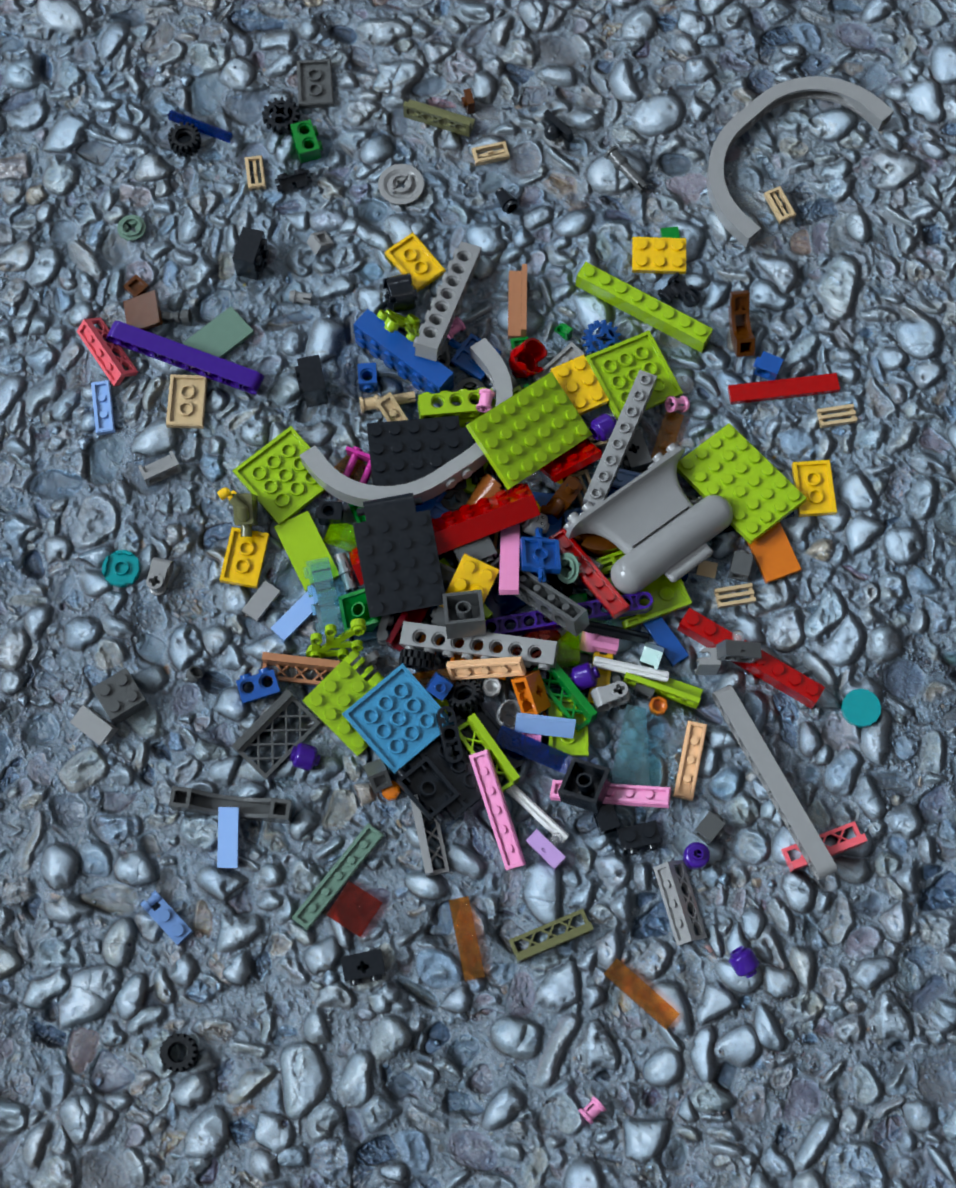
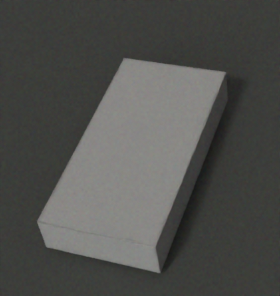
[242,581,281,623]

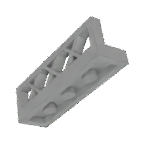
[410,794,450,877]
[654,860,707,946]

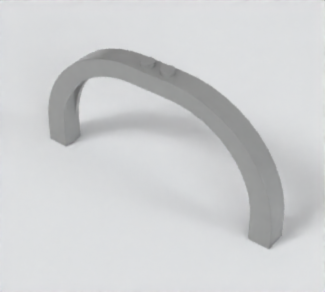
[706,76,894,248]
[299,338,513,507]

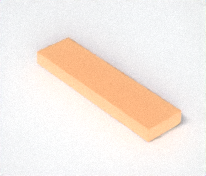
[446,656,526,680]
[673,720,707,801]

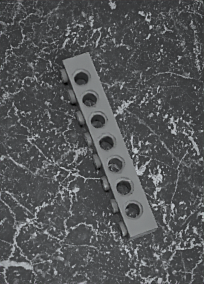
[413,241,482,362]
[582,370,657,507]
[399,621,559,670]

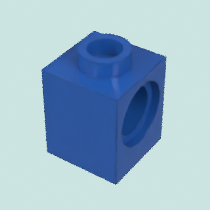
[753,351,784,380]
[358,363,378,393]
[425,671,453,701]

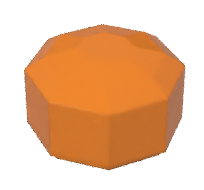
[648,696,668,716]
[382,781,401,801]

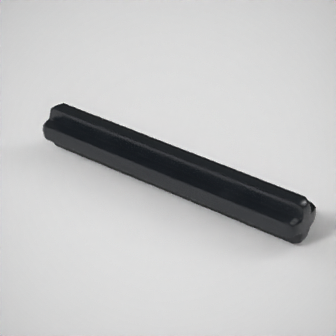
[583,621,649,644]

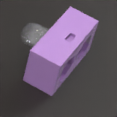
[526,829,566,870]

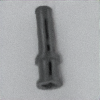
[604,146,649,193]

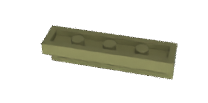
[403,99,475,137]
[508,909,594,963]

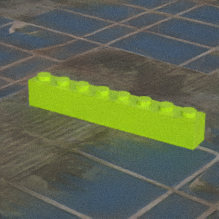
[575,262,713,353]

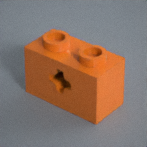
[511,670,551,715]

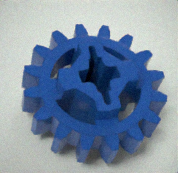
[582,320,622,353]

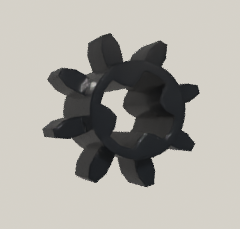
[550,578,573,598]

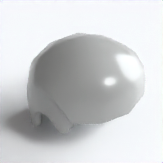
[496,699,521,731]

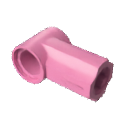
[578,631,619,655]

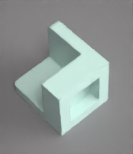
[640,642,664,670]

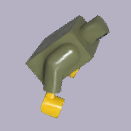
[217,487,258,537]

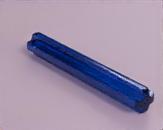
[168,110,233,143]

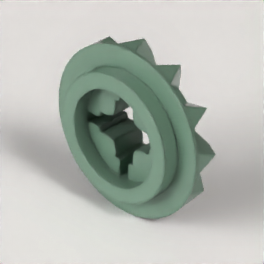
[117,215,146,242]
[557,553,582,584]

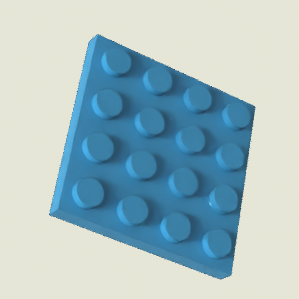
[342,663,453,774]

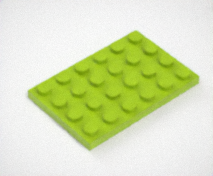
[466,372,593,490]
[677,423,807,545]

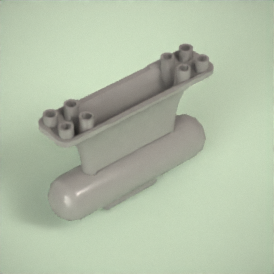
[563,442,733,594]

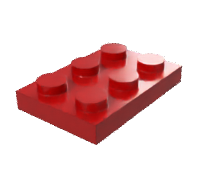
[539,439,603,483]

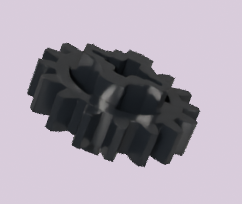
[262,97,301,134]

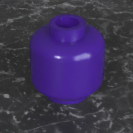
[589,414,617,441]
[570,662,600,691]
[290,743,320,771]
[683,842,710,870]
[729,946,760,978]

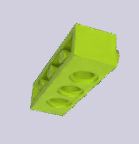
[417,387,495,419]

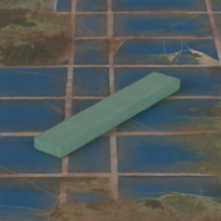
[292,823,384,931]

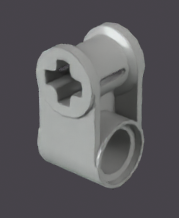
[146,557,174,596]
[590,681,630,712]

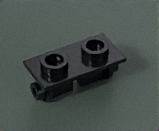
[274,168,312,193]

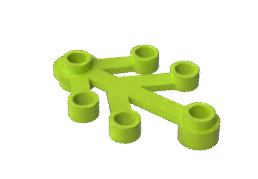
[376,309,421,342]
[306,618,366,660]

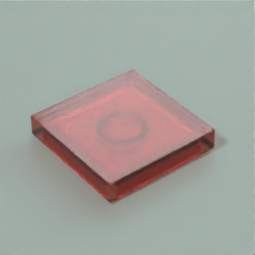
[327,881,383,938]

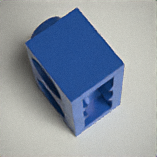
[236,667,282,704]

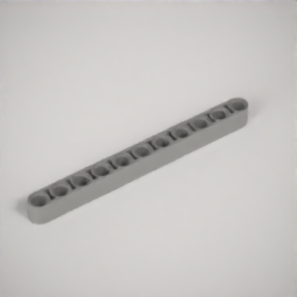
[712,685,837,880]

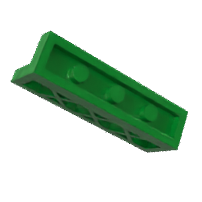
[531,662,598,732]

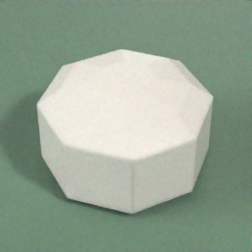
[482,678,502,698]

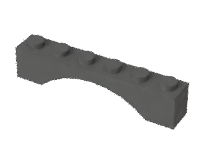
[169,786,294,824]

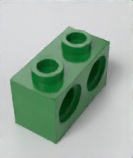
[290,119,323,163]

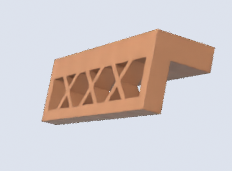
[508,264,527,339]
[262,652,340,686]

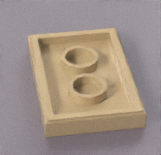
[166,374,208,429]

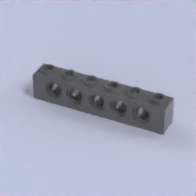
[490,556,590,637]

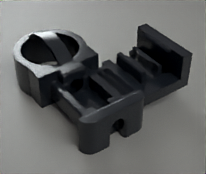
[658,273,701,307]

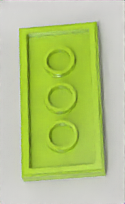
[274,511,339,592]

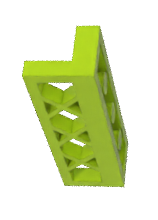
[623,672,703,709]
[458,713,520,792]

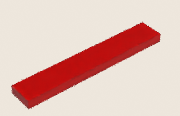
[727,373,840,405]
[549,528,630,619]

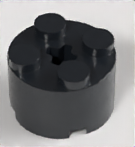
[383,273,418,313]

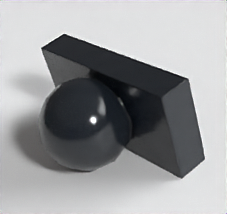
[543,109,574,143]

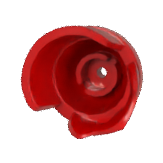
[509,338,548,378]

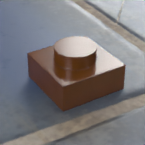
[461,88,475,114]
[123,274,150,297]

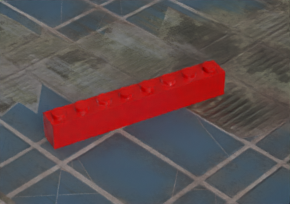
[677,608,825,709]

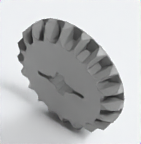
[378,164,424,206]

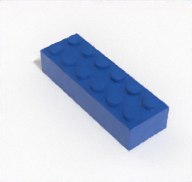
[353,309,454,394]

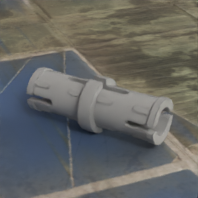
[334,552,357,592]

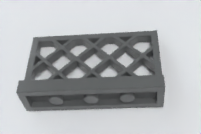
[232,689,321,780]

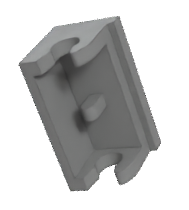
[138,451,182,487]
[695,648,721,675]
[70,705,119,746]

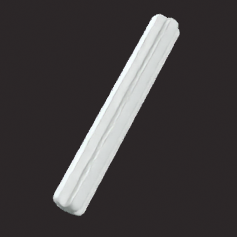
[593,656,669,682]
[506,785,569,843]

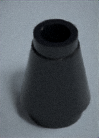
[495,188,518,214]

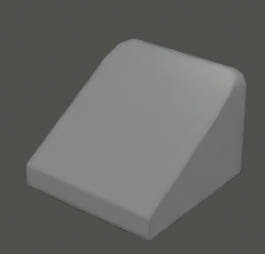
[307,231,334,255]

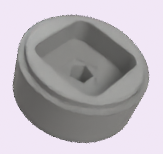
[363,650,380,666]

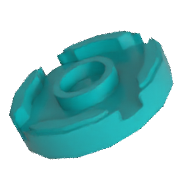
[102,550,141,588]
[841,689,881,728]

